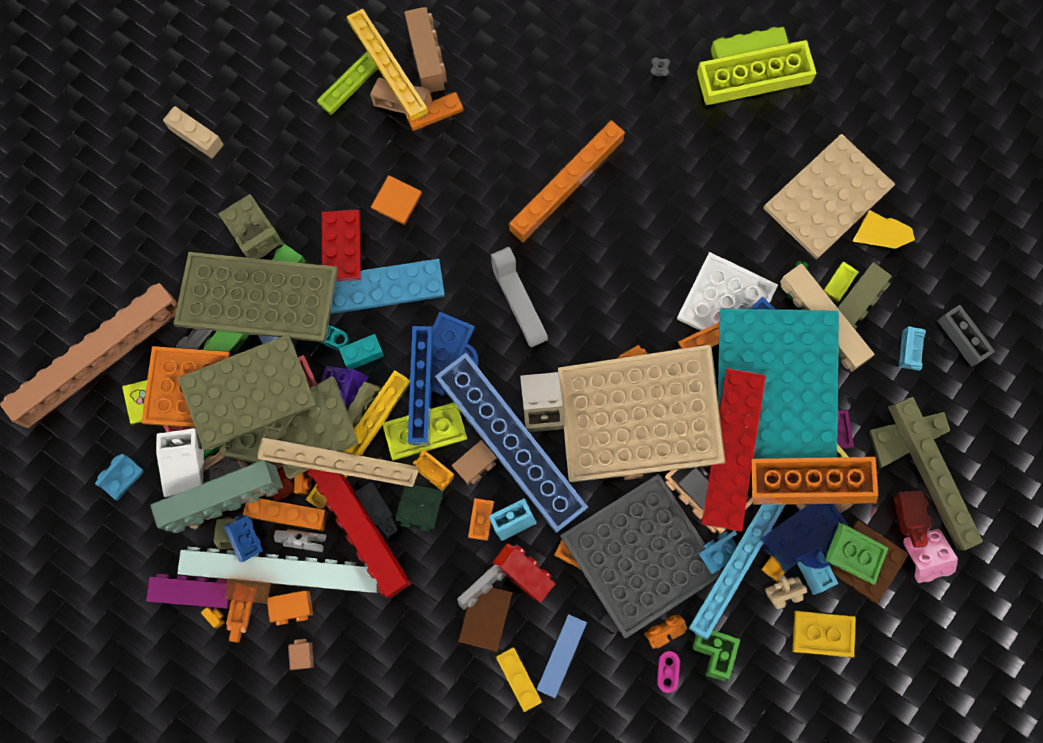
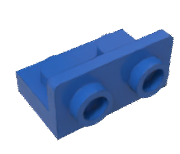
[224,515,262,562]

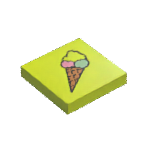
[122,380,147,424]

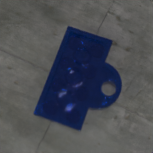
[760,504,849,572]

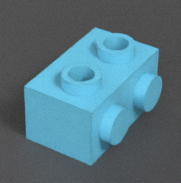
[489,499,537,541]

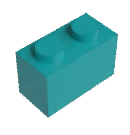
[339,334,384,369]

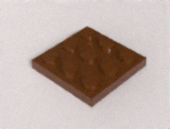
[829,520,909,604]

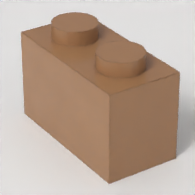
[452,440,497,485]

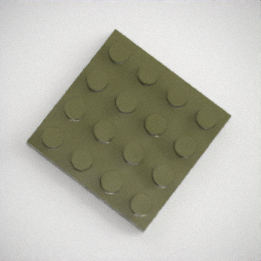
[270,376,359,479]

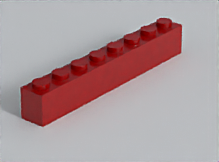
[306,468,411,597]

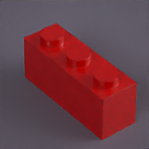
[493,544,555,603]

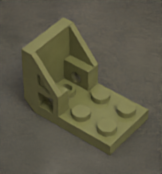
[219,194,283,259]

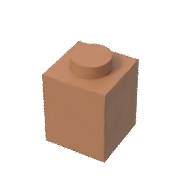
[289,639,314,670]

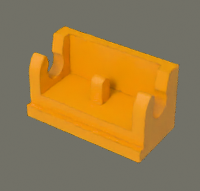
[413,449,455,492]

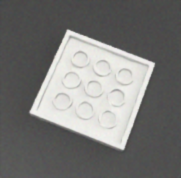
[677,252,778,331]

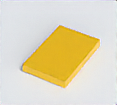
[793,611,856,657]

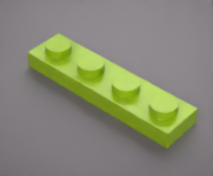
[317,52,378,115]

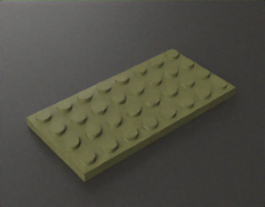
[174,252,338,342]

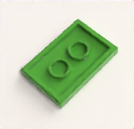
[825,523,888,585]

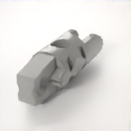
[274,529,327,552]

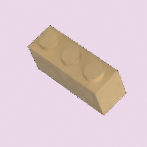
[163,106,223,158]

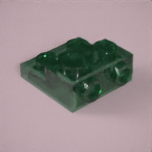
[395,485,443,532]

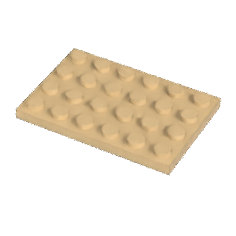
[763,134,895,260]

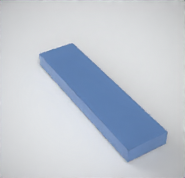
[537,614,587,698]

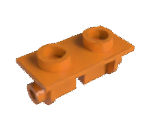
[644,614,687,649]

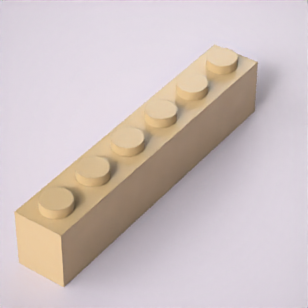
[780,264,874,372]

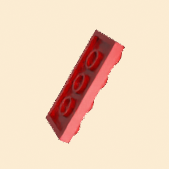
[322,210,361,282]

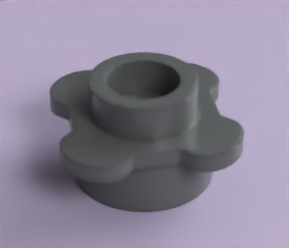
[651,57,670,76]

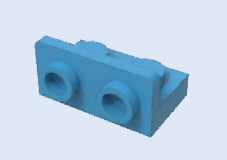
[95,454,144,501]
[699,531,737,574]

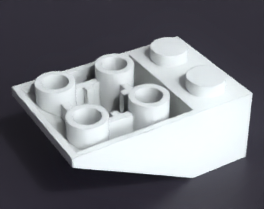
[156,429,204,497]

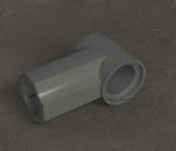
[176,328,214,350]

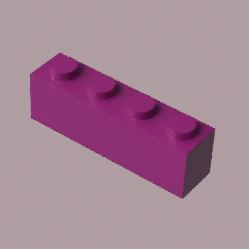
[146,574,234,608]

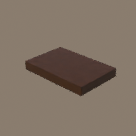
[459,588,512,652]

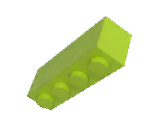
[711,27,789,60]

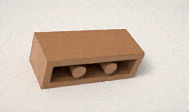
[370,78,432,118]

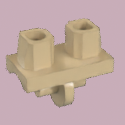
[765,575,807,609]

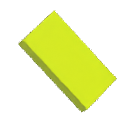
[823,262,859,303]

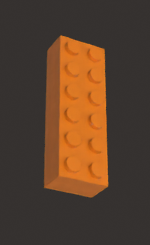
[752,457,878,505]

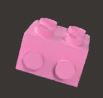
[903,529,958,583]

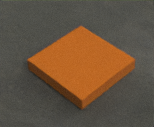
[371,176,422,225]

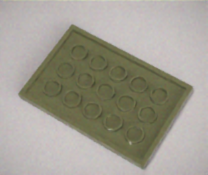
[178,334,317,451]

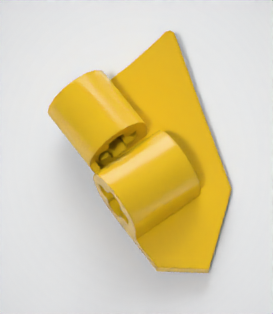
[853,210,915,249]

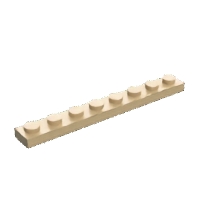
[257,438,418,487]

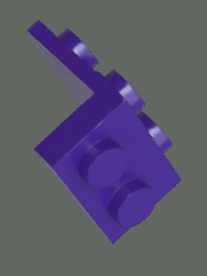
[321,366,368,410]

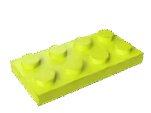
[383,403,467,461]

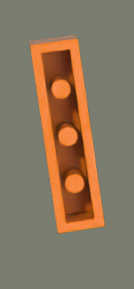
[243,499,328,532]

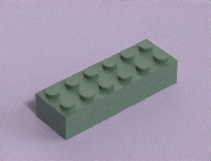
[151,460,283,533]

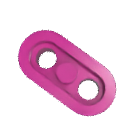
[657,651,680,693]

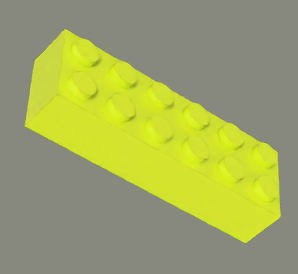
[697,40,816,105]

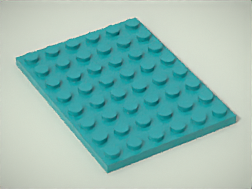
[718,309,839,459]

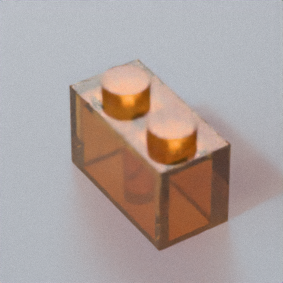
[224,578,270,604]

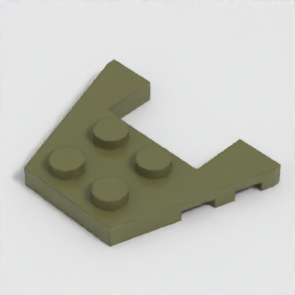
[222,415,296,463]

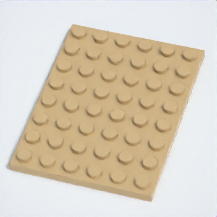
[558,345,725,483]

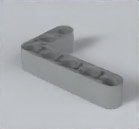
[491,247,548,347]

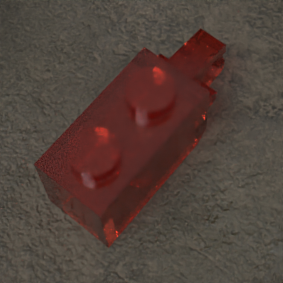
[894,491,932,548]

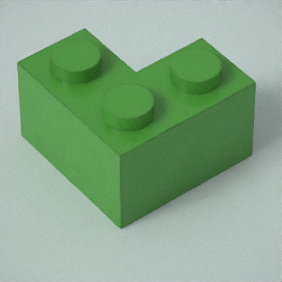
[692,630,740,682]

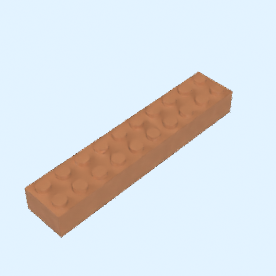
[0,283,178,428]

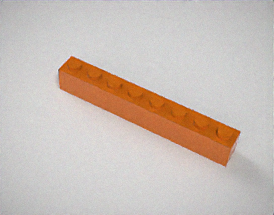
[509,120,625,242]

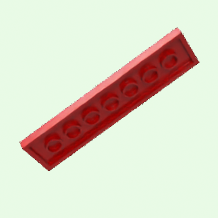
[701,368,766,532]

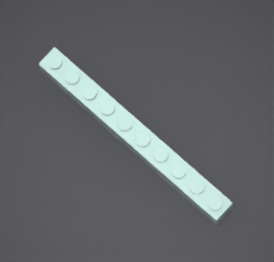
[177,547,379,593]

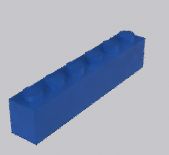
[408,326,434,446]

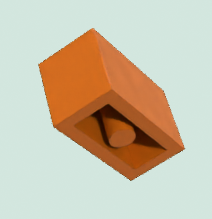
[267,591,313,625]

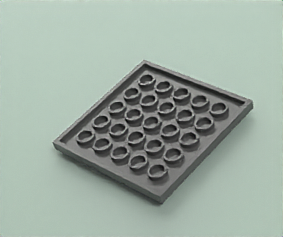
[560,474,722,639]

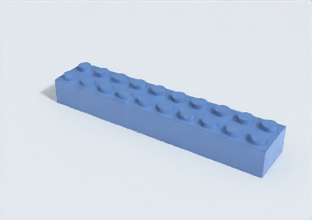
[435,353,588,533]

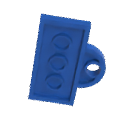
[409,312,478,396]

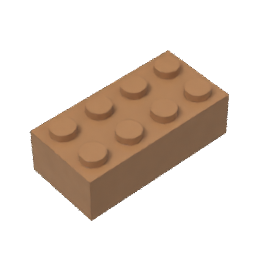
[405,7,447,92]

